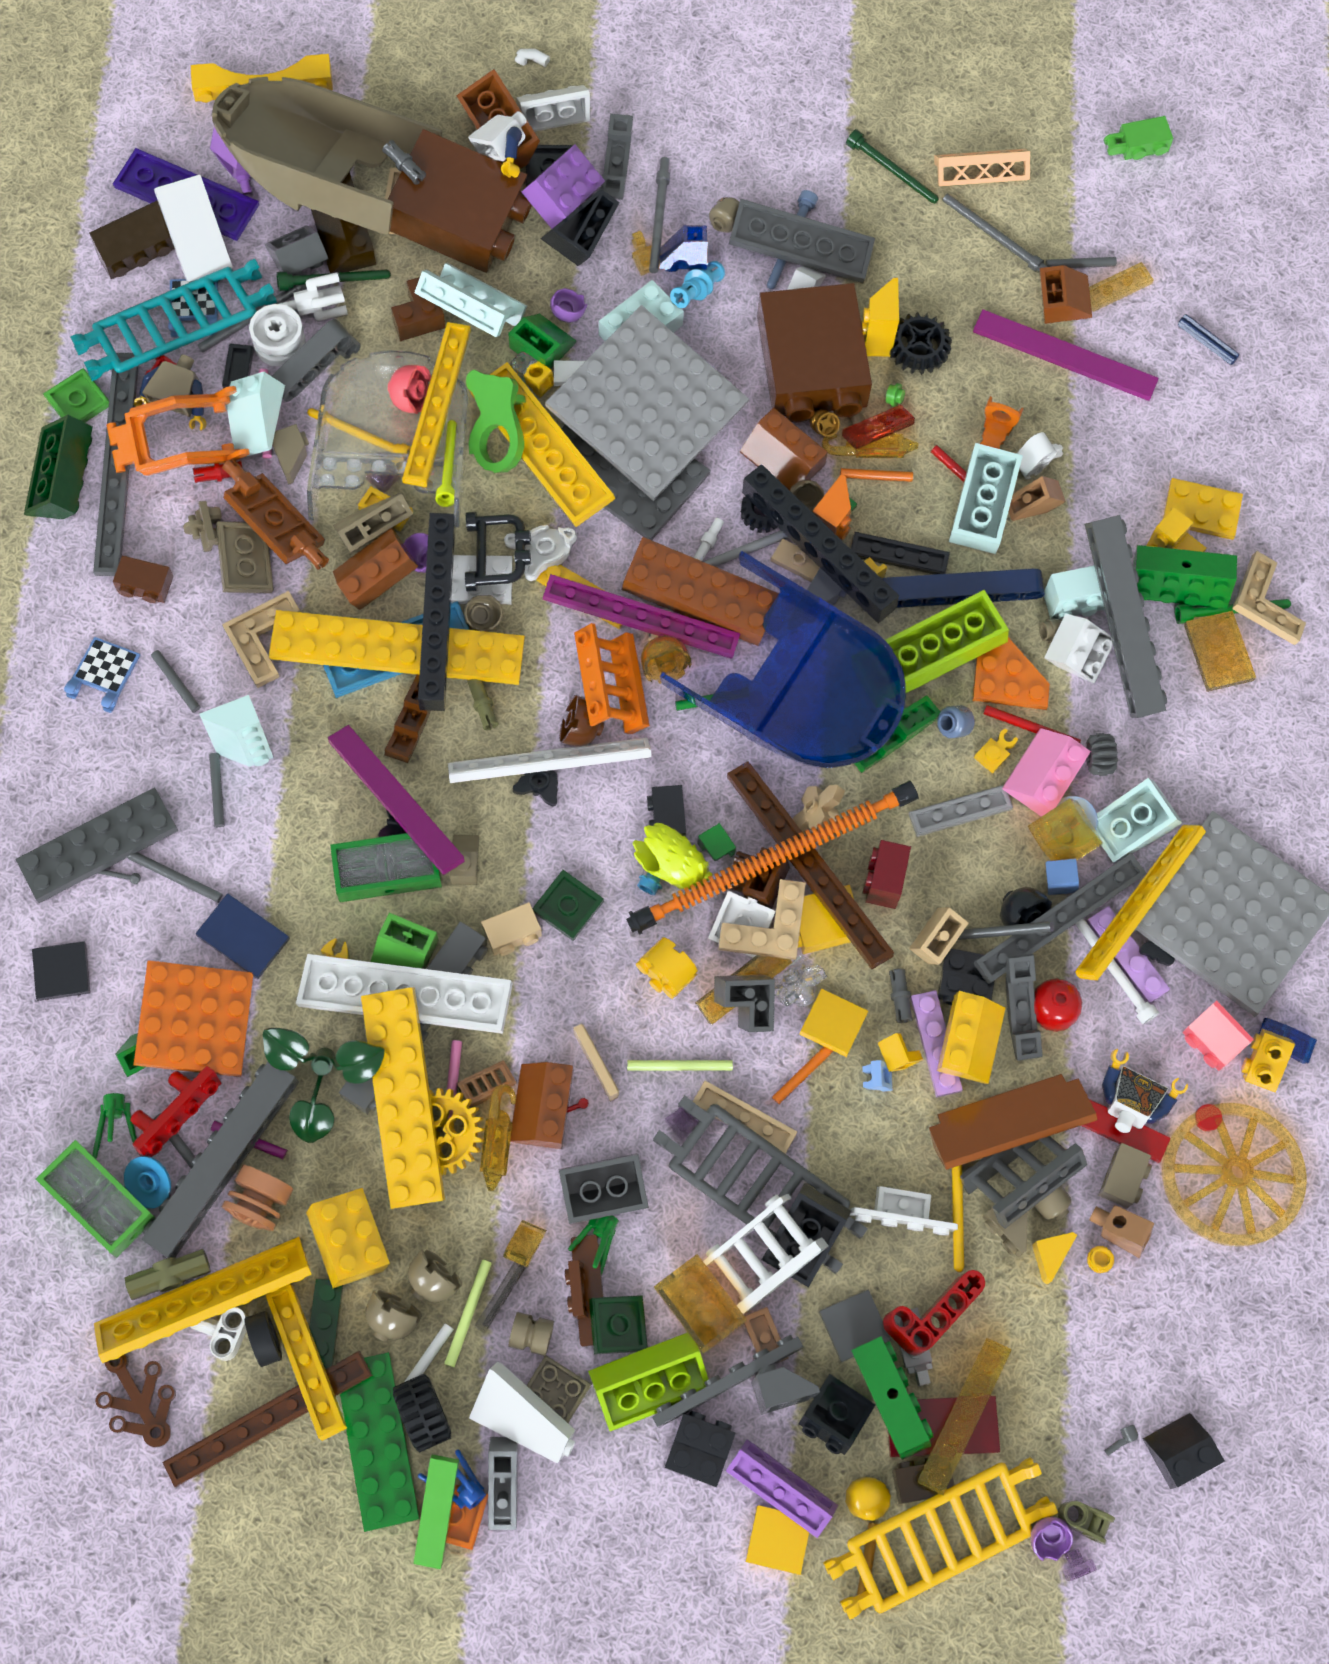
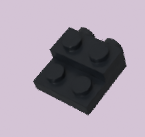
[938,948,995,1005]
[798,1374,876,1455]
[665,1410,736,1488]

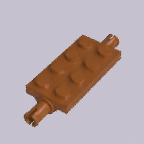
[222,458,329,570]

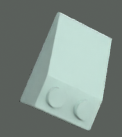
[227,372,285,457]
[1094,778,1183,863]

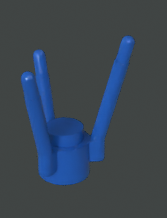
[418,1450,486,1510]

